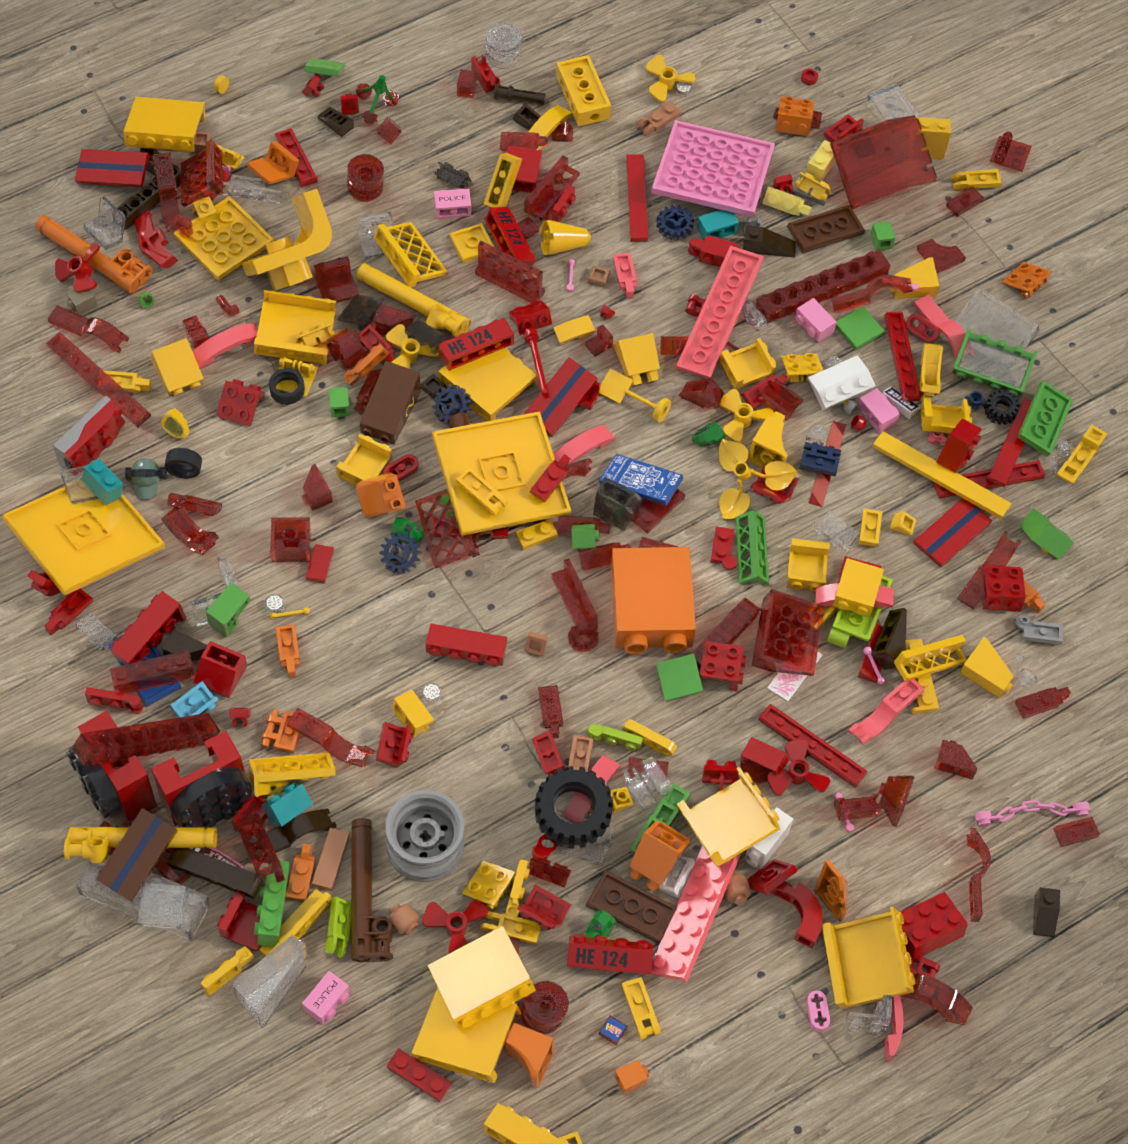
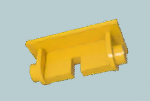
[206,142,245,170]
[795,172,831,201]
[295,322,335,347]

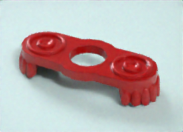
[532,833,558,862]

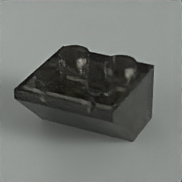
[593,477,643,531]

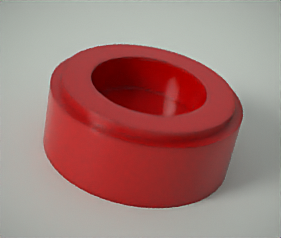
[801,68,818,85]

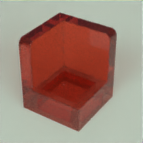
[457,69,477,98]
[376,116,402,144]
[585,325,613,357]
[661,336,688,355]

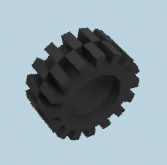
[984,389,1020,425]

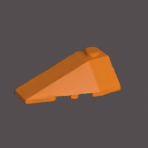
[814,859,848,922]

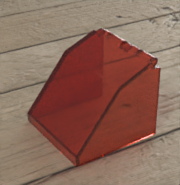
[830,115,937,210]

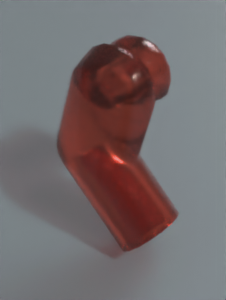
[216,295,239,316]

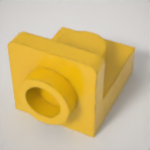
[191,196,216,219]

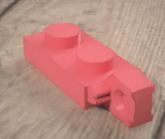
[613,253,637,298]

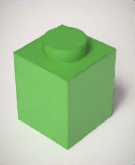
[870,221,895,251]
[329,387,350,418]
[571,524,599,548]

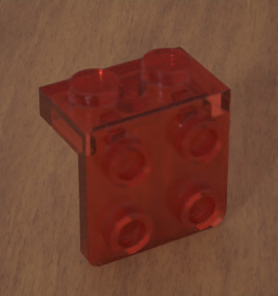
[313,256,359,303]

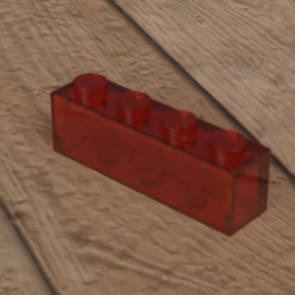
[110,650,195,694]

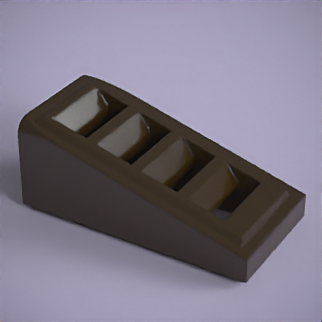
[513,103,541,130]
[317,107,354,137]

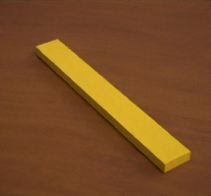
[873,431,1012,520]

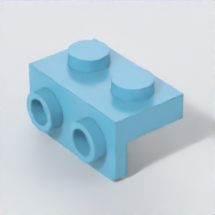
[170,681,218,725]

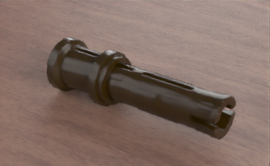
[493,83,546,104]

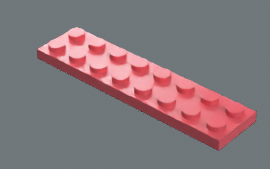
[676,246,764,380]
[651,846,741,982]

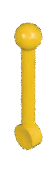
[269,607,310,619]

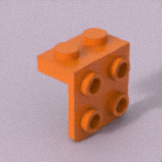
[775,96,814,137]
[247,141,299,184]

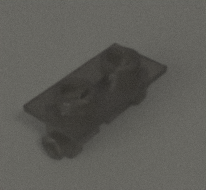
[434,161,472,189]

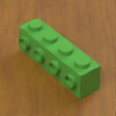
[254,859,290,947]

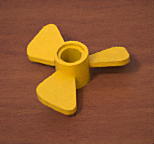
[646,55,696,103]
[386,324,439,369]
[719,389,774,443]

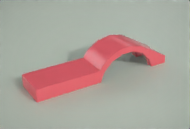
[913,294,975,363]
[848,679,924,745]

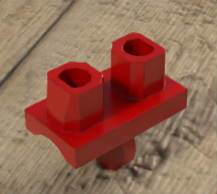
[702,760,739,790]

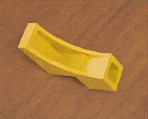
[919,343,943,396]

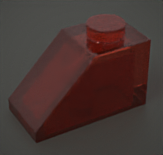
[373,304,415,335]
[679,378,725,408]
[302,464,333,511]
[934,740,977,780]

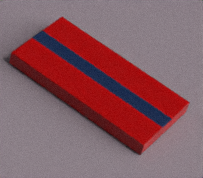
[75,149,149,187]
[524,357,598,437]
[913,498,992,567]

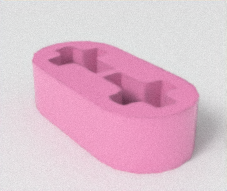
[807,991,830,1032]

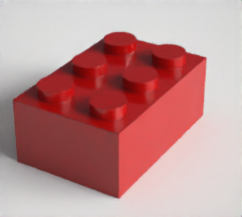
[901,892,968,961]

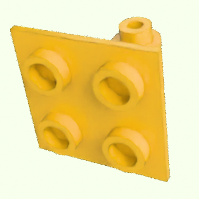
[781,353,823,383]
[276,357,318,397]
[462,861,515,910]

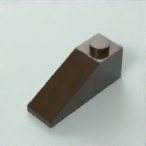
[743,226,796,258]
[871,608,907,669]

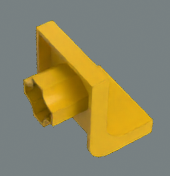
[241,189,332,291]

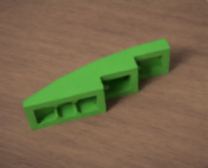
[630,783,691,853]

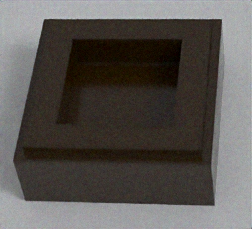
[420,374,446,399]

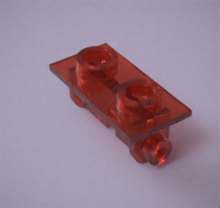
[528,857,571,888]

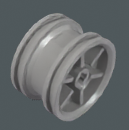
[386,790,464,882]

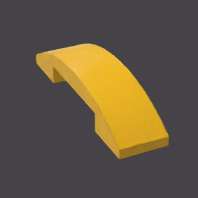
[519,105,572,149]
[1056,424,1108,485]

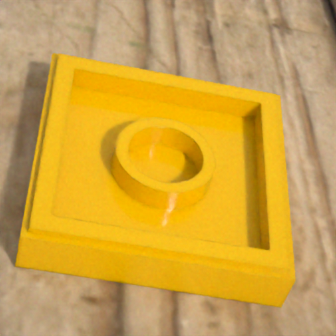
[449,223,495,263]

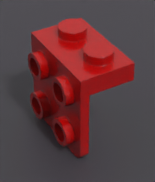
[528,185,576,222]
[216,379,266,426]
[750,464,799,504]
[982,565,1026,612]
[700,641,746,691]
[517,885,572,930]
[217,891,261,951]

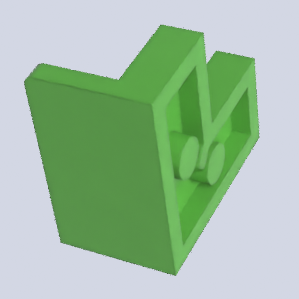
[1020,508,1074,559]
[206,583,250,638]

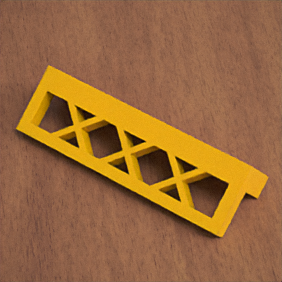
[894,635,967,681]
[259,889,331,965]

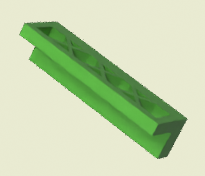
[736,510,769,585]

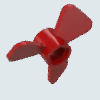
[55,243,100,293]
[767,739,830,796]
[422,900,488,954]

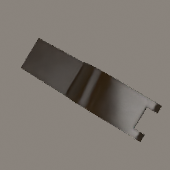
[243,808,337,864]

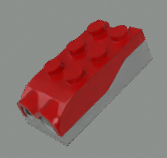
[53,396,125,477]

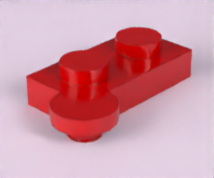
[710,526,737,570]

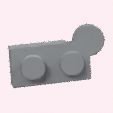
[1015,615,1063,645]

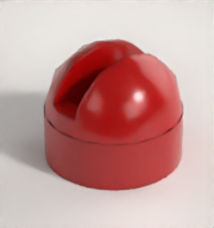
[600,304,615,320]
[851,415,866,431]

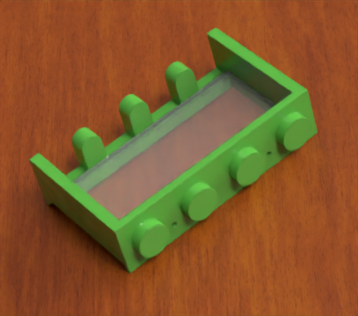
[952,328,1038,397]

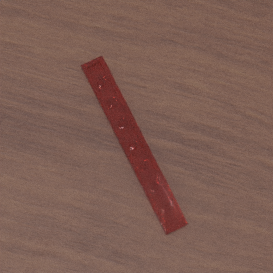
[46,332,151,428]

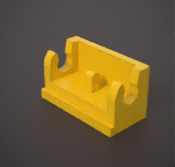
[391,690,434,738]

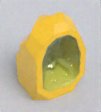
[161,408,190,439]

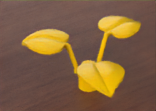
[719,439,797,520]

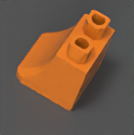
[355,472,406,518]
[629,821,690,891]
[503,1023,554,1088]

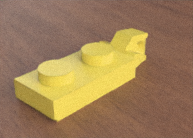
[762,187,812,216]

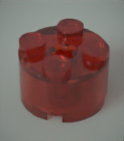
[326,328,369,371]

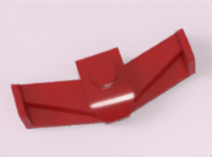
[134,210,178,269]

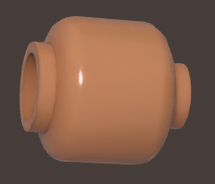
[724,872,751,905]
[389,904,419,935]

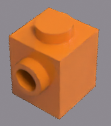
[614,1060,649,1095]

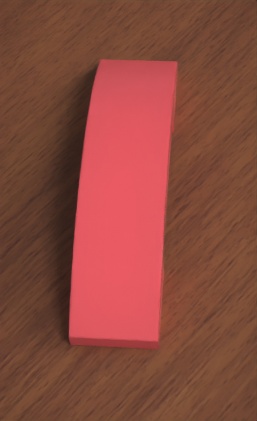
[192,323,258,369]
[553,425,615,469]
[815,583,894,608]
[562,755,620,823]
[883,996,904,1062]

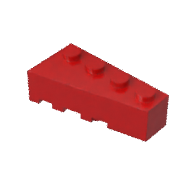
[110,591,187,670]

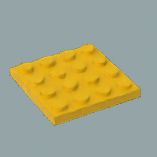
[173,196,274,281]

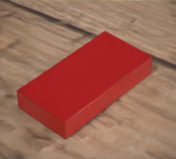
[306,544,334,583]

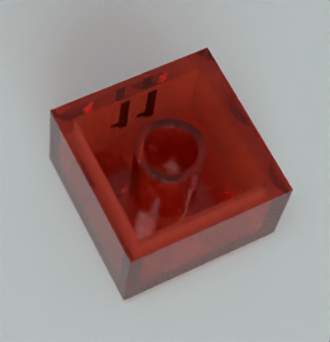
[270,517,311,562]

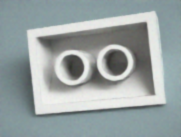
[808,355,876,411]

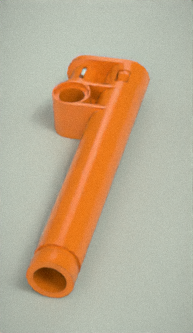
[35,215,153,294]

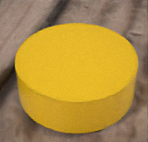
[214,75,229,94]

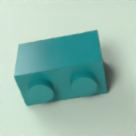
[697,209,739,240]
[82,458,123,506]
[262,782,313,827]

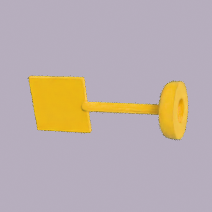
[599,368,671,423]

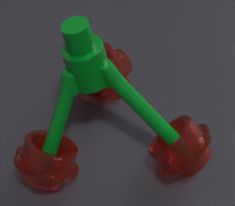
[356,75,400,124]

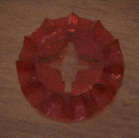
[568,622,599,652]

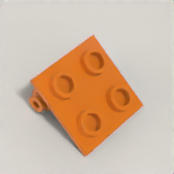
[1002,262,1052,299]

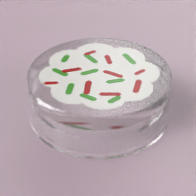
[675,82,692,97]
[265,594,285,613]
[422,683,442,704]

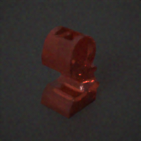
[182,315,209,350]

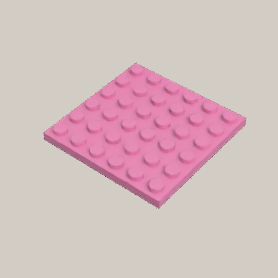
[651,120,775,217]

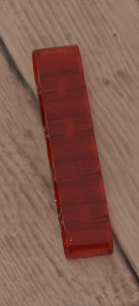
[692,597,761,673]

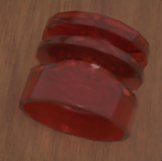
[347,154,384,202]
[521,981,569,1035]

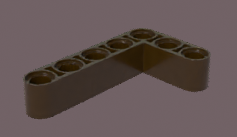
[114,148,182,230]

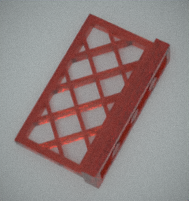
[181,139,223,208]
[475,241,545,303]
[415,489,480,569]

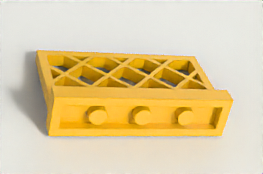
[373,222,448,287]

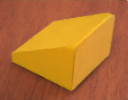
[890,510,917,536]

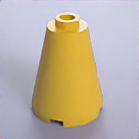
[540,220,591,255]

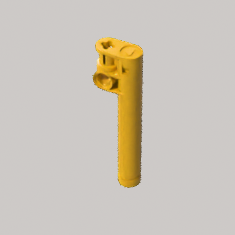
[356,263,471,337]
[64,827,217,863]

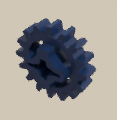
[656,205,694,240]
[432,384,472,425]
[379,532,422,574]

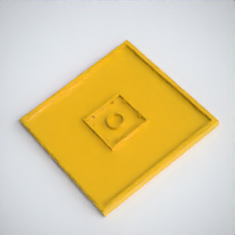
[431,412,571,536]
[2,479,165,596]

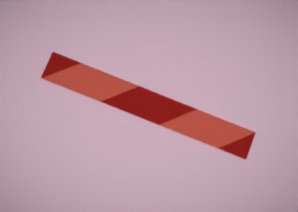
[809,421,847,507]

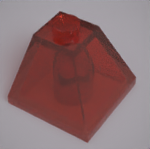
[878,775,915,827]

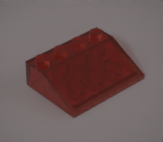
[751,589,825,676]

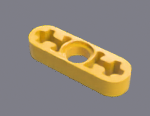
[622,719,677,757]

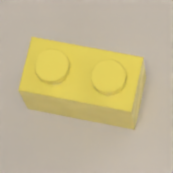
[806,140,840,182]

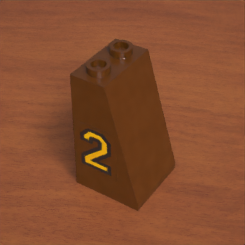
[360,361,421,445]

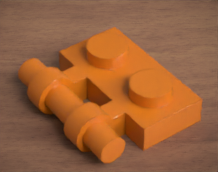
[261,709,304,754]

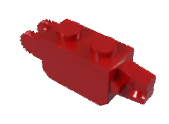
[688,236,739,268]

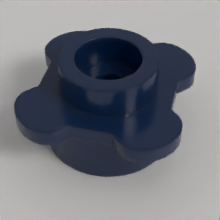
[965,391,986,410]

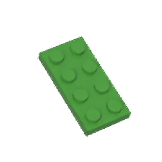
[1017,380,1073,457]

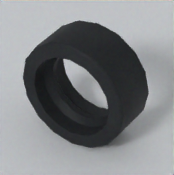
[269,368,305,405]
[165,448,202,479]

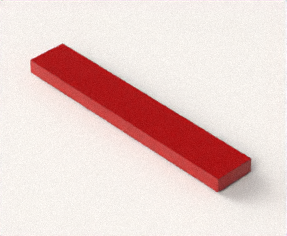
[626,154,648,242]
[884,312,922,402]
[987,397,1032,488]
[933,460,1045,499]
[758,704,868,788]

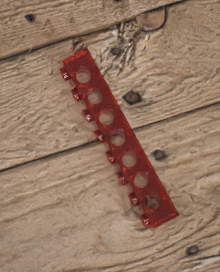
[755,249,891,325]
[72,713,220,766]

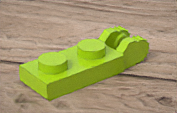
[588,724,643,751]
[325,896,351,958]

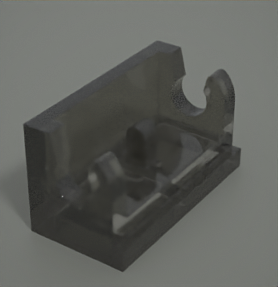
[405,320,445,355]

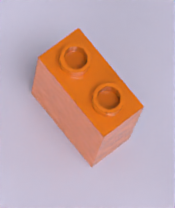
[610,547,696,654]

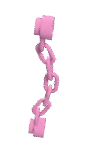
[975,800,1090,826]

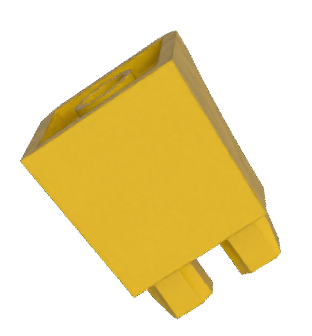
[613,333,660,386]
[748,412,788,468]

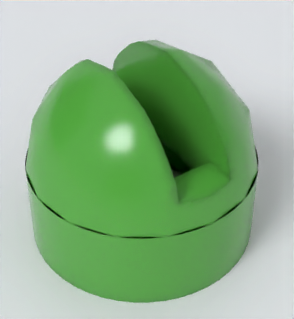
[139,292,154,308]

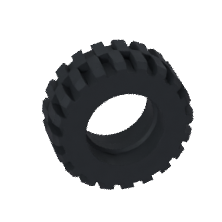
[535,766,613,849]

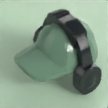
[125,459,167,499]

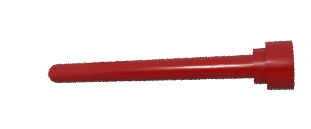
[524,328,548,395]

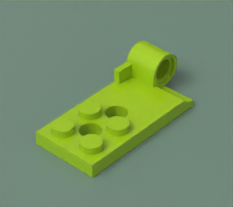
[827,575,893,649]

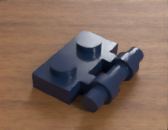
[799,442,841,477]

